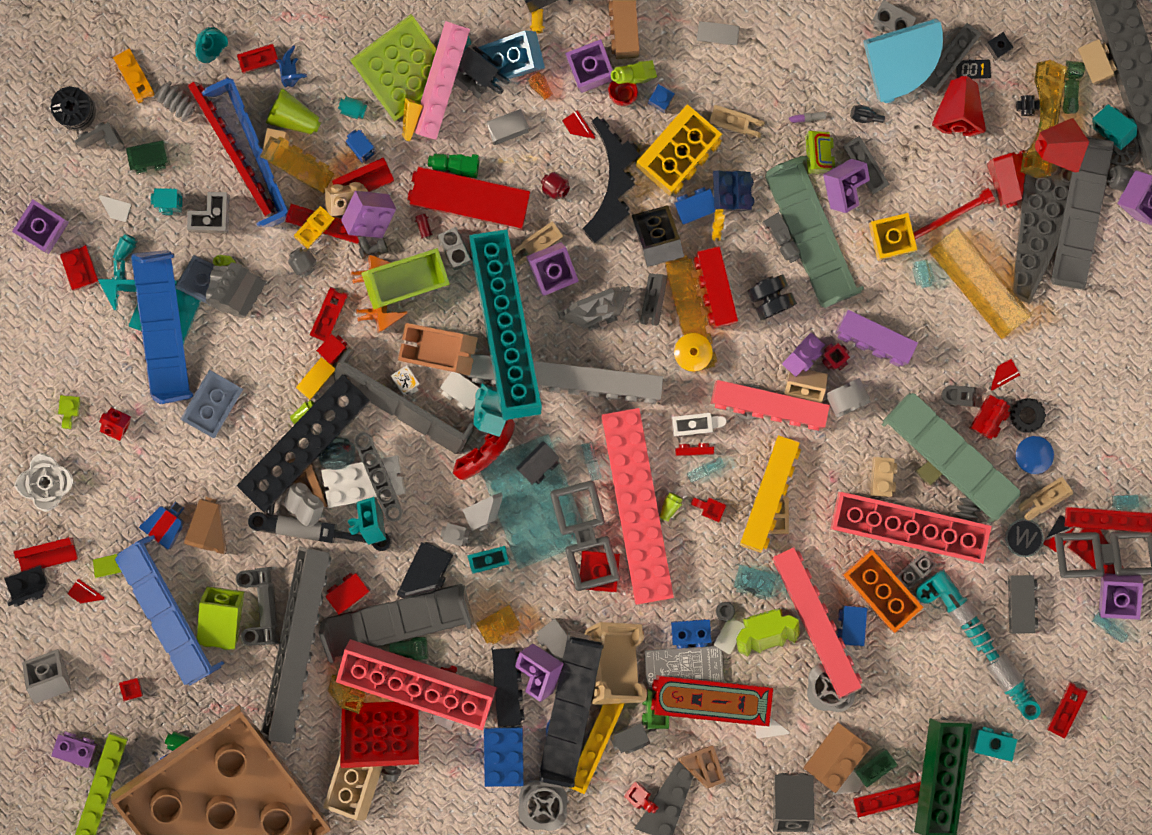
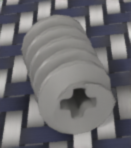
[153,81,195,122]

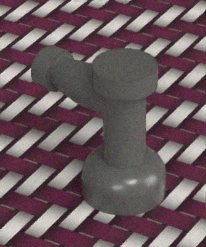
[357,236,389,259]

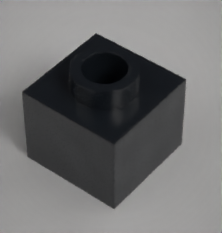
[985,32,1014,61]

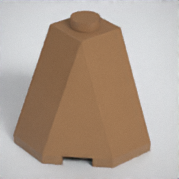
[184,497,227,554]

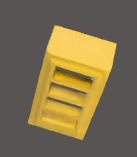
[402,98,423,142]

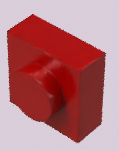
[119,677,143,701]

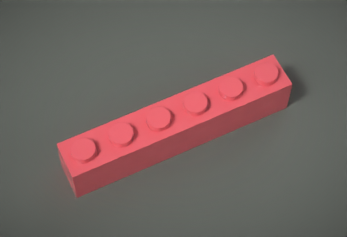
[710,380,830,431]

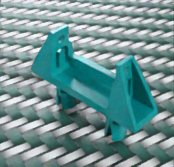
[98,260,178,310]

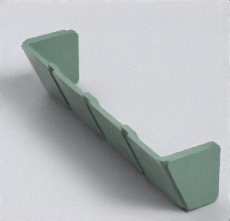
[765,155,864,308]
[881,392,1021,524]

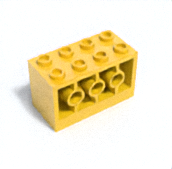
[636,104,722,197]

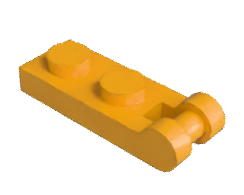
[113,48,155,104]

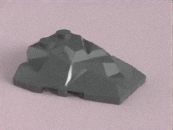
[558,286,631,331]

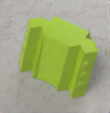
[736,608,800,657]

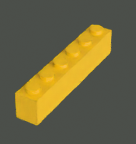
[739,435,801,553]

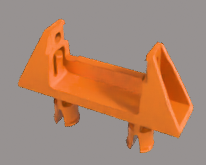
[351,255,407,333]

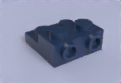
[713,170,754,212]

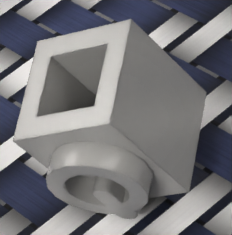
[440,523,470,546]

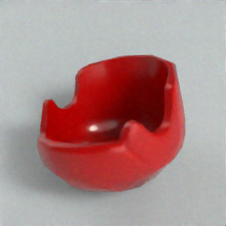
[608,80,638,107]

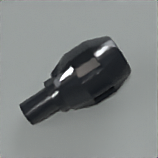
[850,105,885,123]

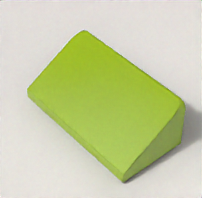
[93,554,122,578]

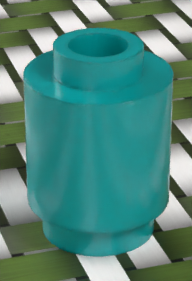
[338,96,367,120]

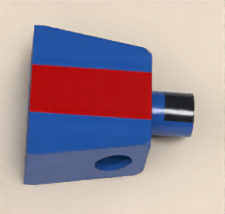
[139,501,185,550]

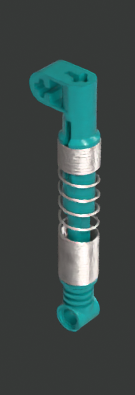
[916,569,1041,720]

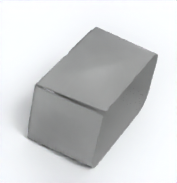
[487,109,530,145]
[438,227,472,270]

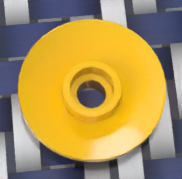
[674,333,713,372]

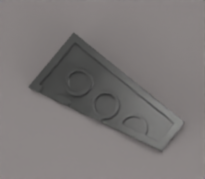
[634,762,694,835]

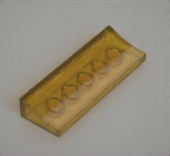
[928,226,1032,339]

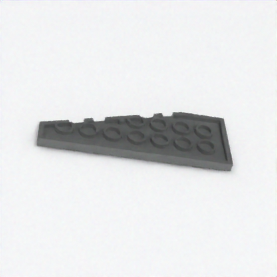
[1011,151,1072,305]

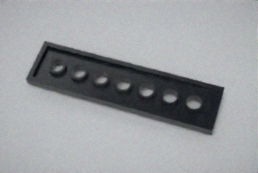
[237,374,371,513]

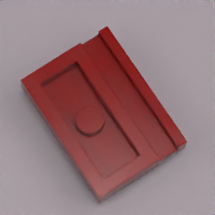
[60,245,99,291]

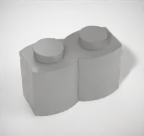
[284,482,324,527]

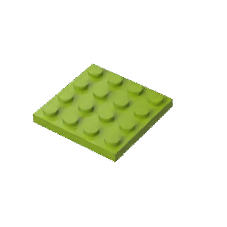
[350,14,437,122]

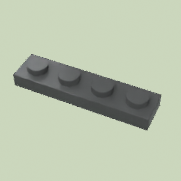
[921,23,982,95]

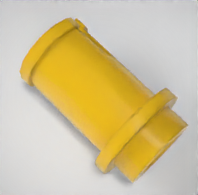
[530,9,545,34]

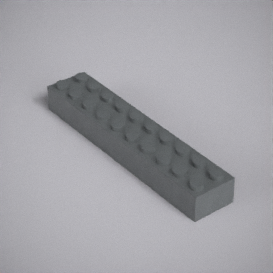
[1089,0,1152,170]
[261,546,331,744]

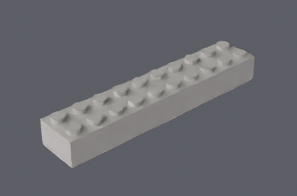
[468,354,663,404]

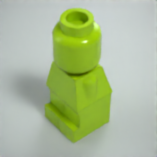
[611,60,658,84]

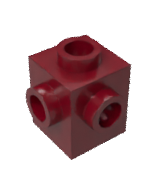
[822,343,851,371]

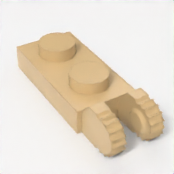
[709,105,765,138]
[512,221,563,266]
[1018,477,1073,521]

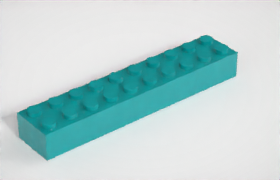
[469,229,542,420]

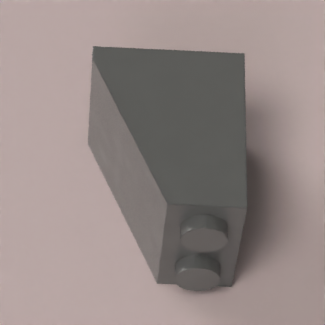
[773,773,814,832]

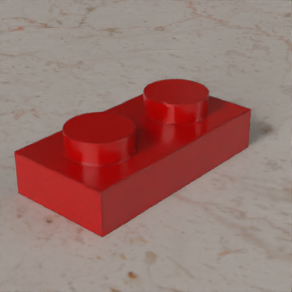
[237,44,278,74]
[675,443,714,456]

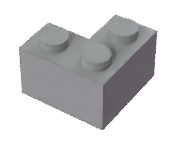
[187,192,230,233]

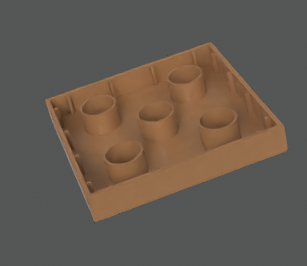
[111,704,331,835]

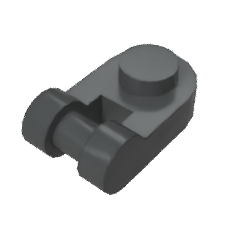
[941,385,977,407]

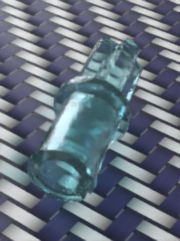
[580,442,601,481]
[687,456,725,483]
[1091,612,1129,643]

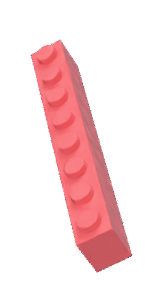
[772,547,863,699]

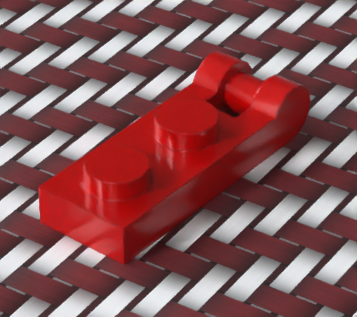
[309,287,349,342]
[1046,682,1088,739]

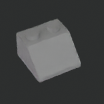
[22,649,71,704]

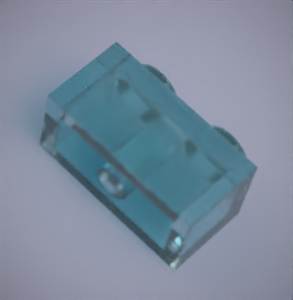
[1112,495,1139,510]

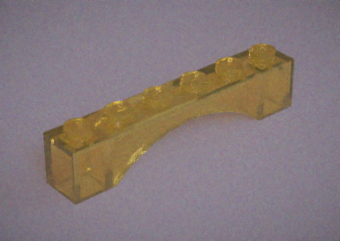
[1021,60,1067,178]

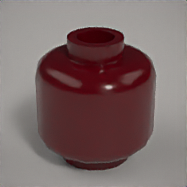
[541,172,570,200]

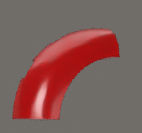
[452,419,515,480]

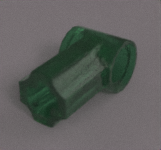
[389,637,429,661]

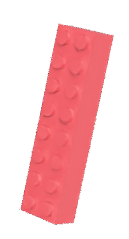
[830,492,992,564]
[336,639,497,730]

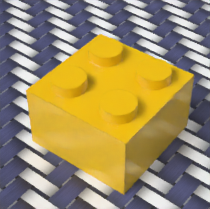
[869,213,917,261]

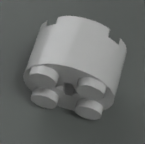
[825,378,871,418]

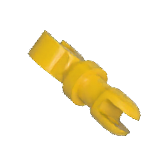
[712,209,725,242]

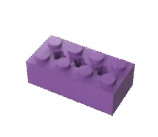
[835,310,918,367]

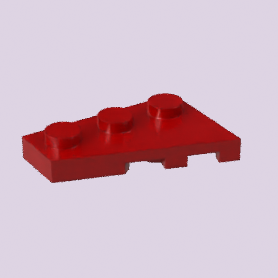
[1067,528,1124,574]

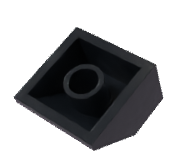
[516,441,560,485]

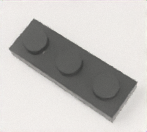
[843,136,890,195]

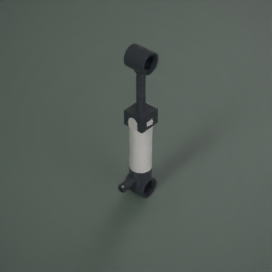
[248,503,392,552]

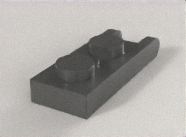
[640,273,668,326]

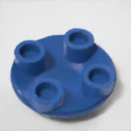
[1015,436,1054,474]

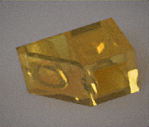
[328,674,367,714]

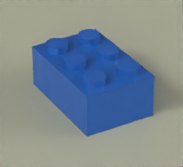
[484,726,524,787]

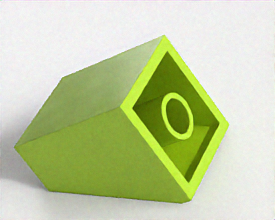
[197,586,245,650]

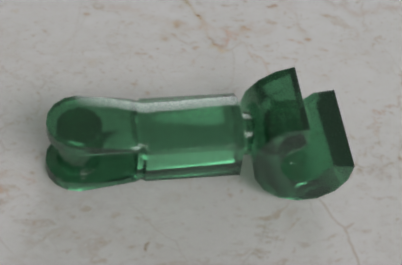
[1062,60,1085,114]

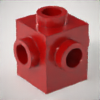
[99,407,132,441]

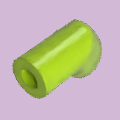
[213,255,236,266]

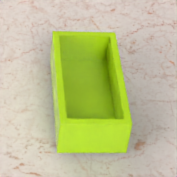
[361,248,450,310]

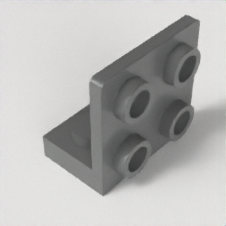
[75,122,126,151]

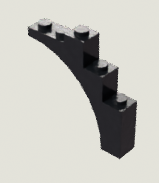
[582,116,640,245]

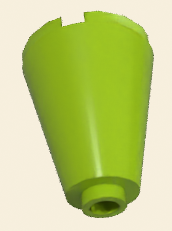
[265,89,321,135]

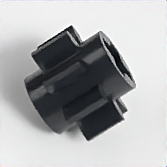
[1016,95,1040,116]

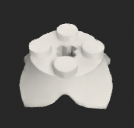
[14,453,73,512]

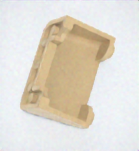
[585,622,647,704]

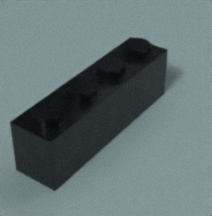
[492,647,525,727]

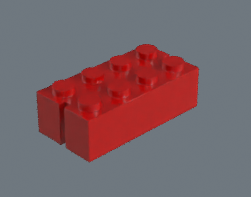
[693,246,738,329]

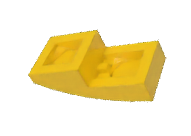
[294,206,335,249]
[296,357,335,400]

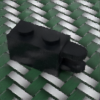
[459,44,510,94]

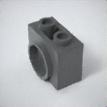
[611,720,650,754]

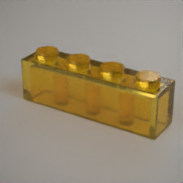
[260,136,335,193]

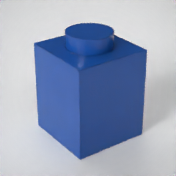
[648,84,675,113]

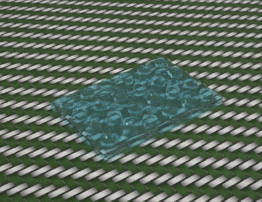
[481,434,583,569]

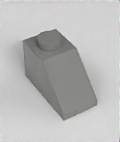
[463,492,503,531]

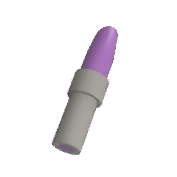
[789,111,826,123]

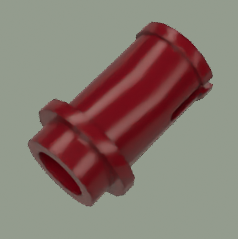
[414,213,433,239]

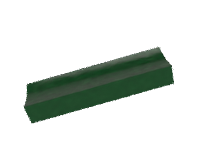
[914,718,972,835]

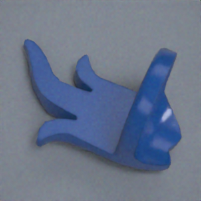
[276,45,307,88]

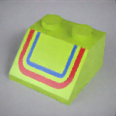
[805,131,835,174]

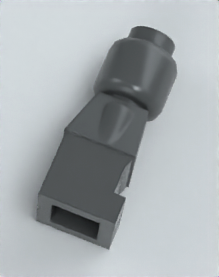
[762,212,800,263]

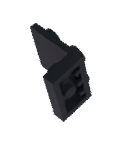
[4,564,49,607]

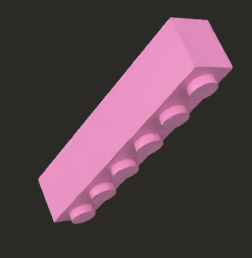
[414,21,470,140]

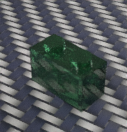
[126,140,171,175]
[853,748,898,788]

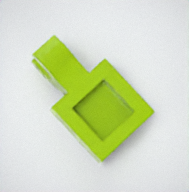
[58,395,80,429]

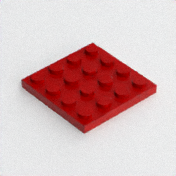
[340,701,419,768]

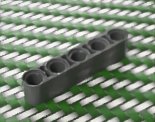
[354,432,403,522]

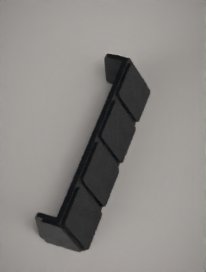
[539,630,604,788]

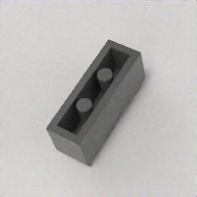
[1008,575,1038,634]

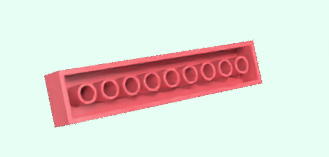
[601,408,674,605]

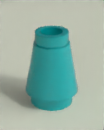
[112,233,138,262]

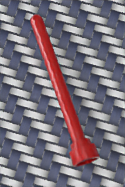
[913,188,995,240]

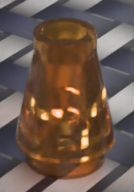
[527,71,553,101]

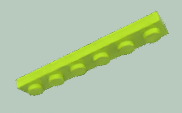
[75,732,128,835]

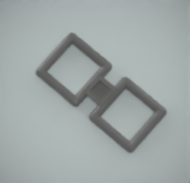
[550,480,620,591]
[1055,531,1152,578]

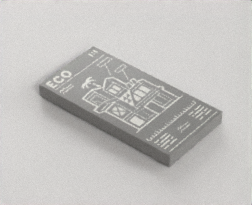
[645,646,724,689]

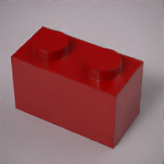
[316,334,348,366]
[325,573,371,615]

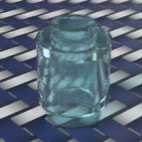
[912,259,935,289]

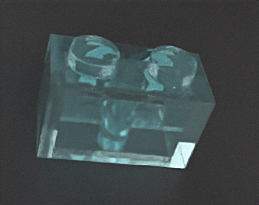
[732,565,777,600]

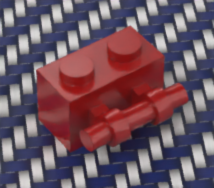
[969,395,1011,440]

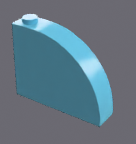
[863,19,943,103]

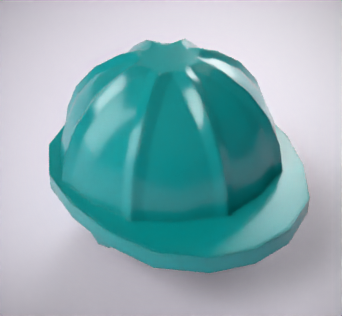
[195,27,228,63]

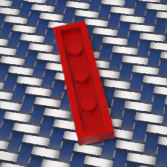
[285,203,360,245]
[853,781,921,818]

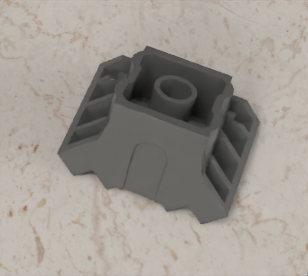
[206,262,267,318]

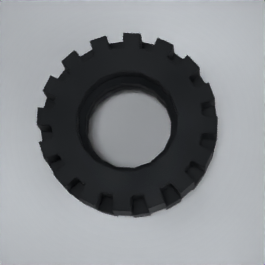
[1010,398,1046,433]

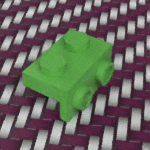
[642,689,669,729]

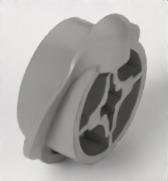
[807,663,855,712]
[518,780,568,831]

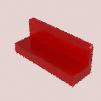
[332,157,394,192]
[13,537,78,571]

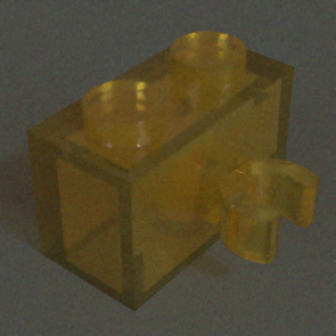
[476,604,521,645]

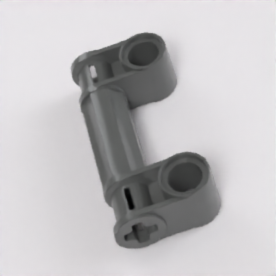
[236,567,279,646]

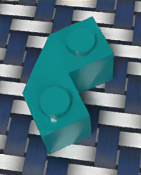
[474,383,506,437]

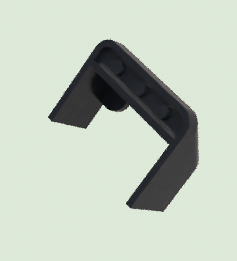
[397,542,453,599]

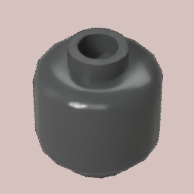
[1107,165,1135,192]
[288,247,317,276]

